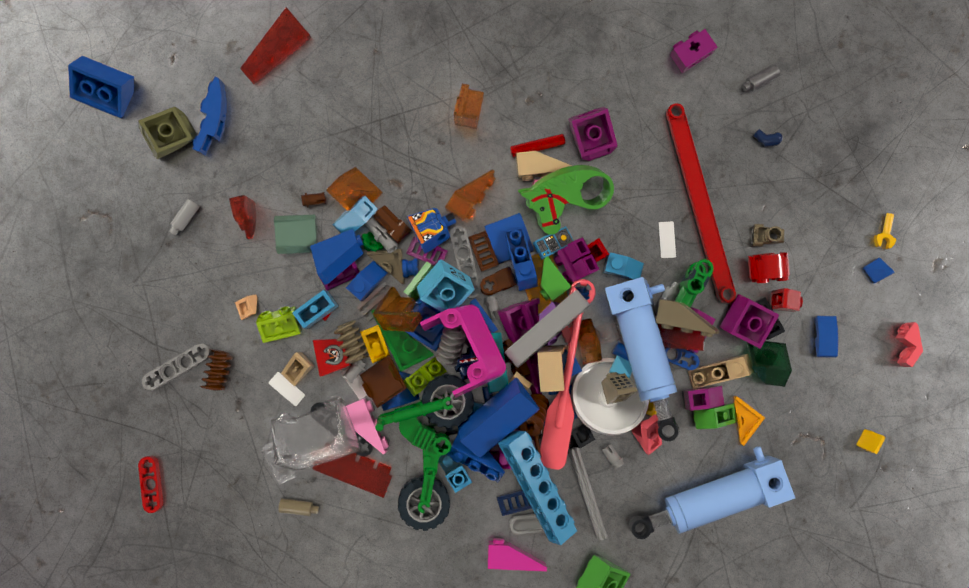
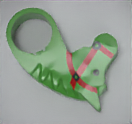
[518,165,614,235]

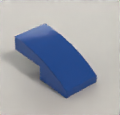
[815,316,838,358]

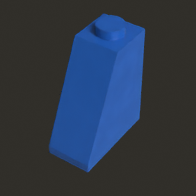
[310,229,363,285]

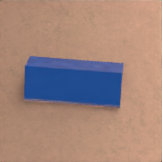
[458,377,540,458]

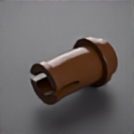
[301,192,326,208]

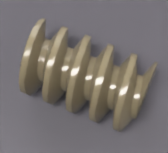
[334,320,369,364]

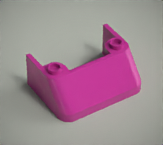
[420,304,506,398]

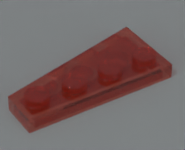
[240,7,311,84]

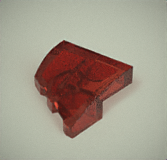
[229,195,256,239]

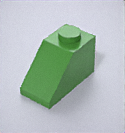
[540,256,571,302]
[694,403,737,429]

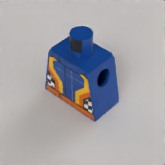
[407,208,456,254]

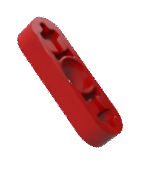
[138,456,163,513]

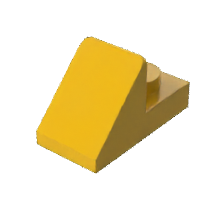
[360,325,390,363]

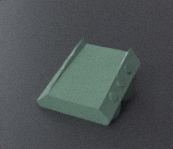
[273,215,318,255]

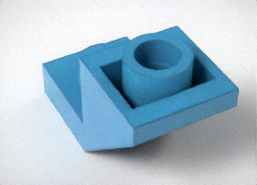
[332,196,378,233]
[438,454,472,493]

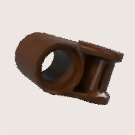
[480,266,517,296]

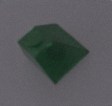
[747,341,792,387]

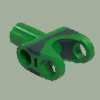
[675,259,714,308]

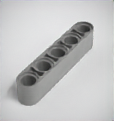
[505,290,591,368]

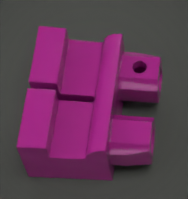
[553,237,600,283]

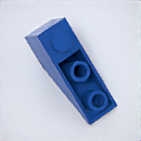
[504,226,538,291]
[447,432,505,482]

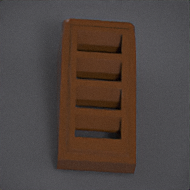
[468,231,499,273]

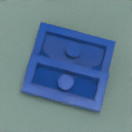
[484,213,534,264]

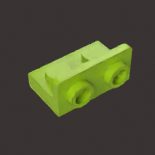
[256,306,301,343]

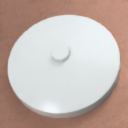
[571,358,649,436]

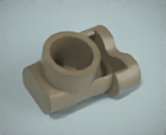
[753,224,784,247]

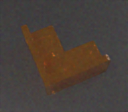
[454,83,484,129]
[373,287,423,332]

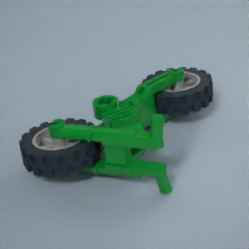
[375,374,474,531]

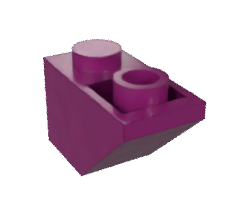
[683,386,725,411]

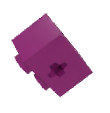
[670,29,718,73]

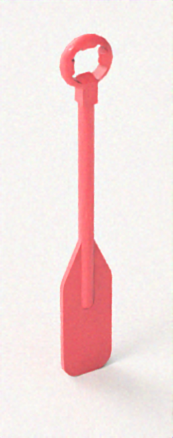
[540,279,596,470]

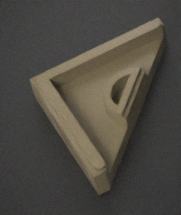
[367,249,405,284]

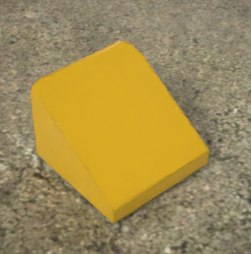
[857,429,885,454]

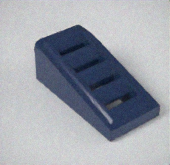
[497,489,532,516]

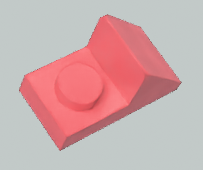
[631,414,662,455]

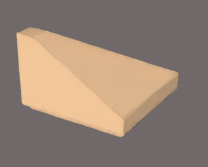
[235,294,257,320]

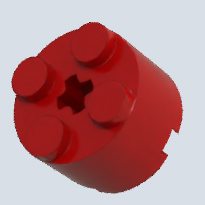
[748,252,790,283]

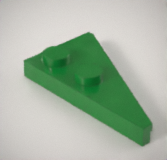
[371,309,434,372]

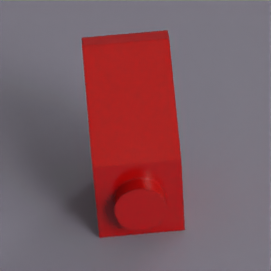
[771,288,803,312]

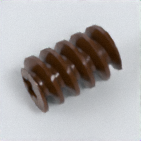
[200,348,233,391]
[518,394,549,436]

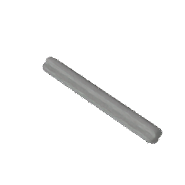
[568,447,607,541]

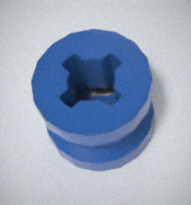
[402,258,419,278]

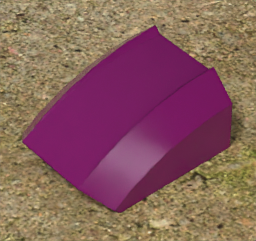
[568,107,618,161]

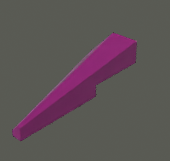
[497,298,543,395]

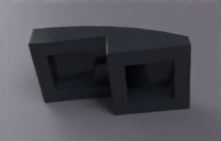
[568,424,595,454]

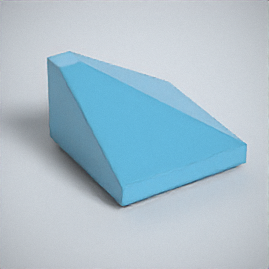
[609,355,632,378]

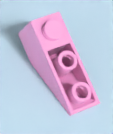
[342,398,389,454]

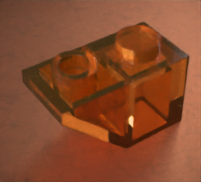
[577,318,602,364]

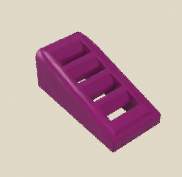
[406,236,448,266]

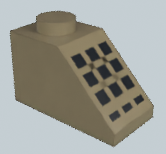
[601,372,637,405]

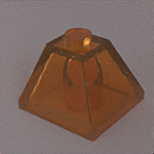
[326,167,383,210]

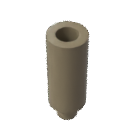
[279,498,319,516]

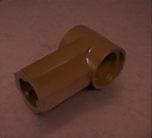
[373,205,412,244]

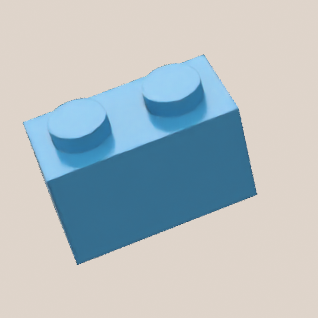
[292,290,339,329]

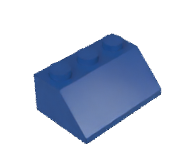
[68,56,134,118]

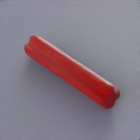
[510,134,566,157]

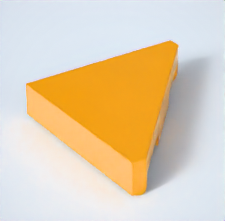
[733,396,765,446]

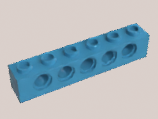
[498,430,577,545]

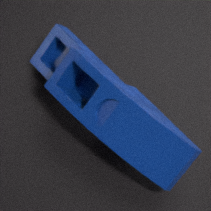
[193,76,227,156]

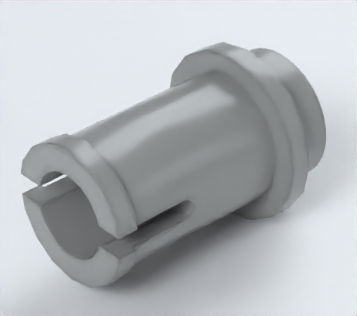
[483,295,500,320]
[343,360,366,383]
[601,443,624,470]

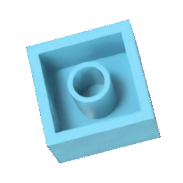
[417,259,474,312]

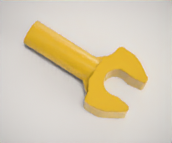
[874,213,896,249]

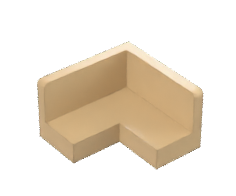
[537,345,565,392]

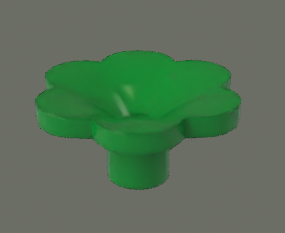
[361,232,383,252]

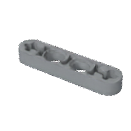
[450,226,481,299]
[142,344,212,390]

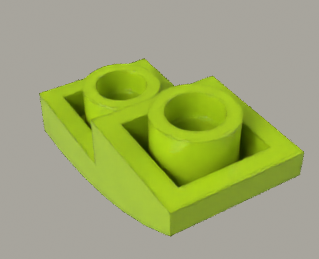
[404,357,447,397]

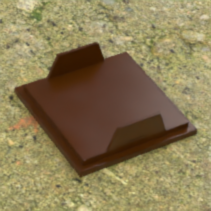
[360,355,407,408]

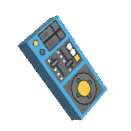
[533,226,574,260]

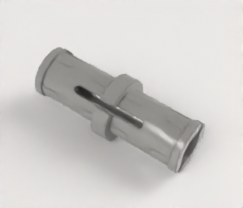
[365,218,398,253]

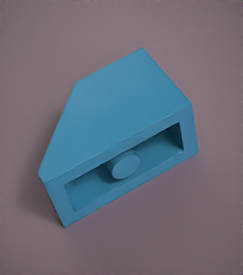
[602,252,644,280]

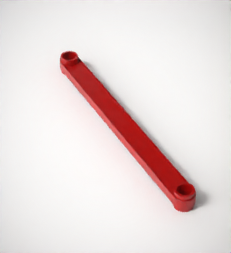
[666,103,736,303]

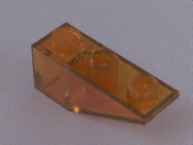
[445,170,496,222]

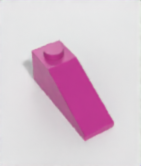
[488,538,547,572]

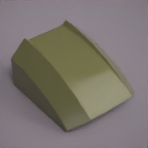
[138,107,196,159]

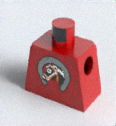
[313,339,352,377]

